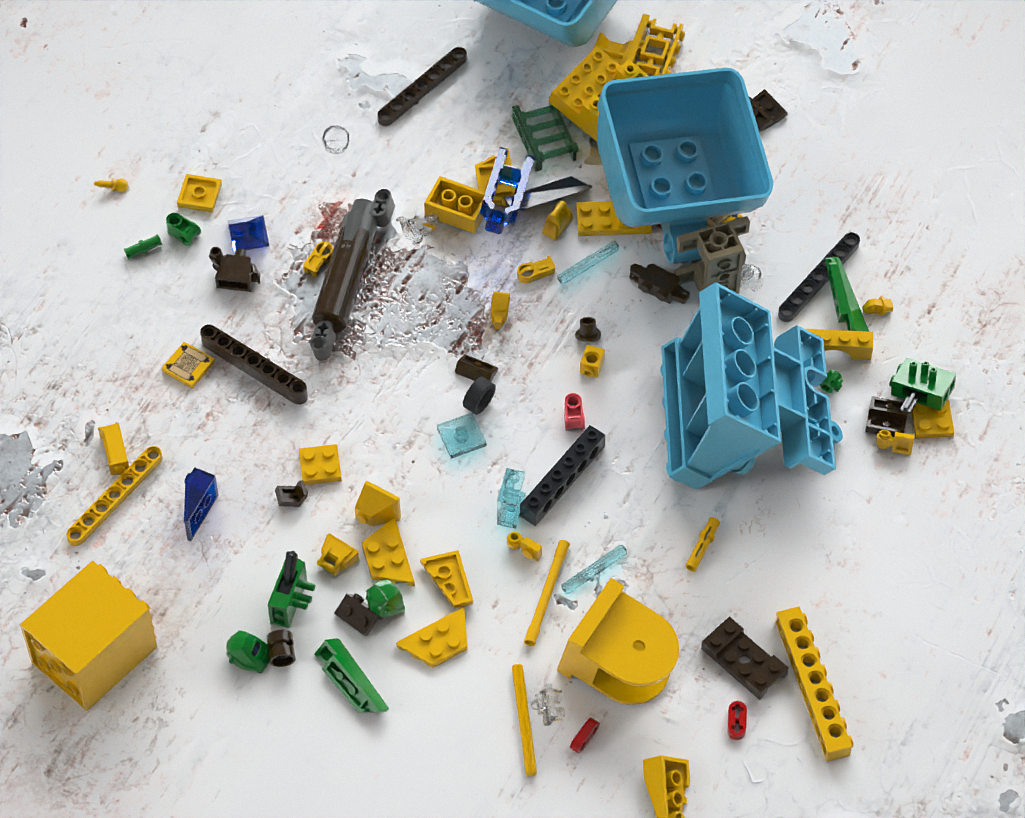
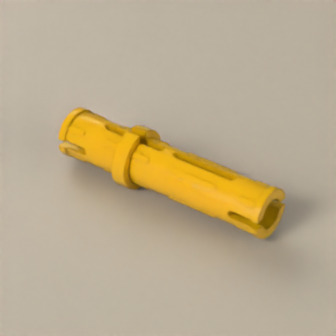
[685,517,720,572]

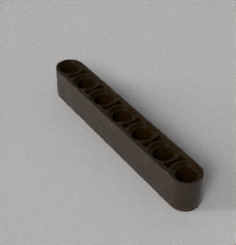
[200,324,308,405]

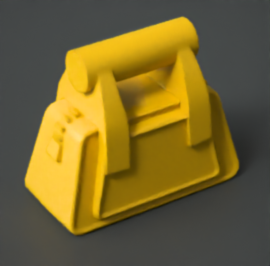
[542,201,573,241]
[490,291,510,330]
[316,534,359,576]

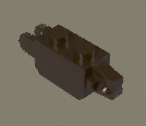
[629,264,690,304]

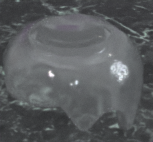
[322,125,349,154]
[740,264,764,292]

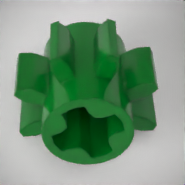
[820,370,843,393]

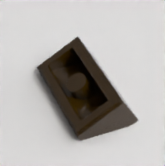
[455,354,498,382]

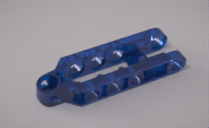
[480,147,535,234]

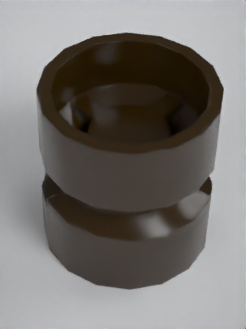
[267,629,296,667]

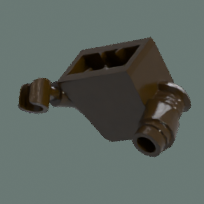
[209,247,261,292]

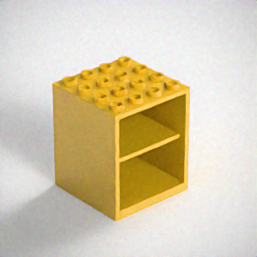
[20,560,157,711]

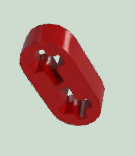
[727,701,747,740]
[570,717,600,754]

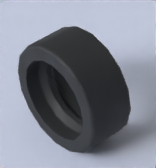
[463,377,496,415]

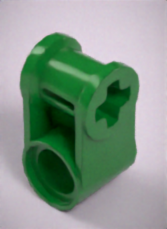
[166,213,202,246]

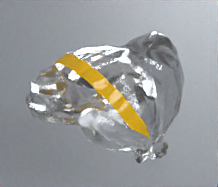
[396,214,439,244]

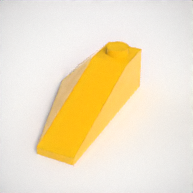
[643,755,690,818]

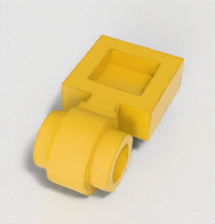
[876,430,914,455]
[507,532,542,562]

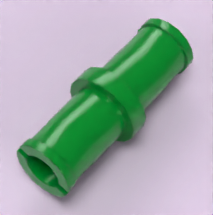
[124,234,162,260]

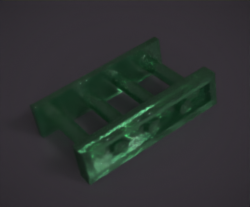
[512,96,579,172]

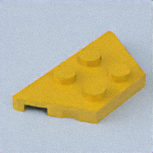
[475,148,516,207]
[362,518,415,586]
[396,607,468,668]

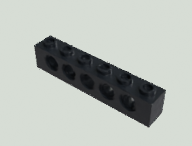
[520,425,606,526]

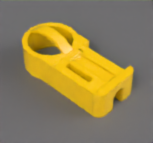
[303,241,333,277]
[517,256,555,284]

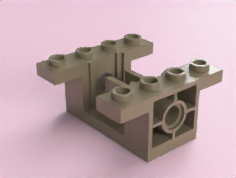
[674,216,750,294]

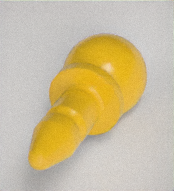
[94,178,129,193]

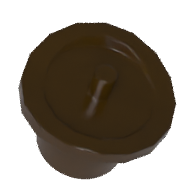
[575,317,601,342]

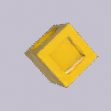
[580,345,605,378]

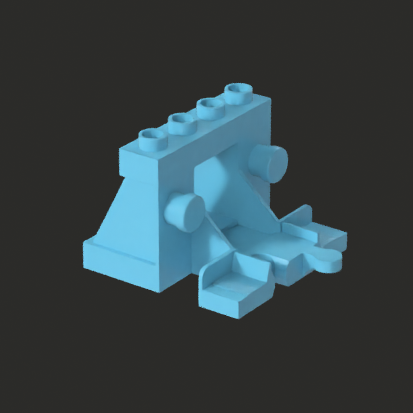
[660,282,843,490]

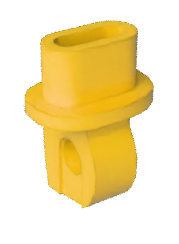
[862,296,893,315]

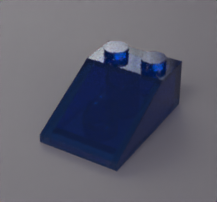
[184,467,219,541]

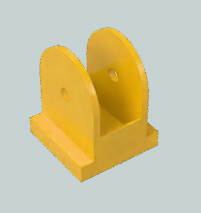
[556,578,679,705]

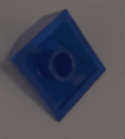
[227,215,269,252]

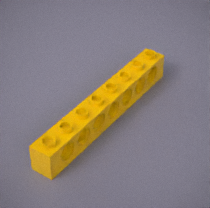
[775,606,854,761]

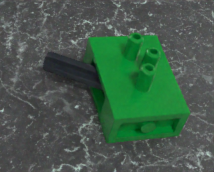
[267,550,316,628]

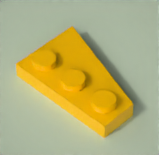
[420,550,473,609]

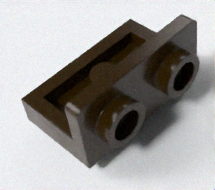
[334,593,383,636]

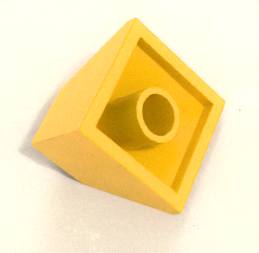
[355,480,401,526]

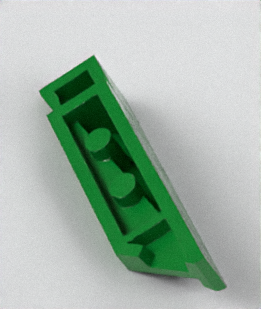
[825,257,869,332]
[314,638,389,713]

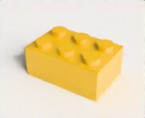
[424,176,490,234]

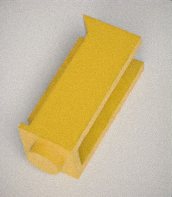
[98,423,129,475]

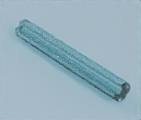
[557,241,619,284]
[561,545,627,594]

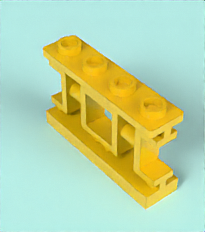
[625,14,686,76]

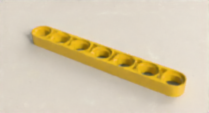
[66,446,163,546]

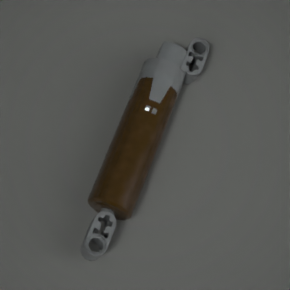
[310,189,395,361]

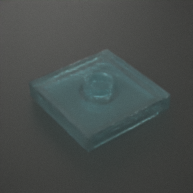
[437,413,487,459]

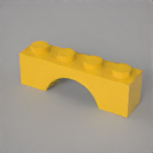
[806,329,873,360]

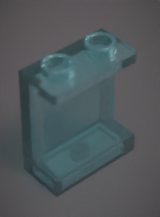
[497,468,526,529]

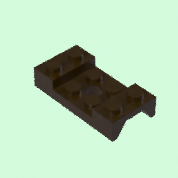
[701,616,789,700]

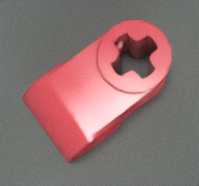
[564,393,585,431]

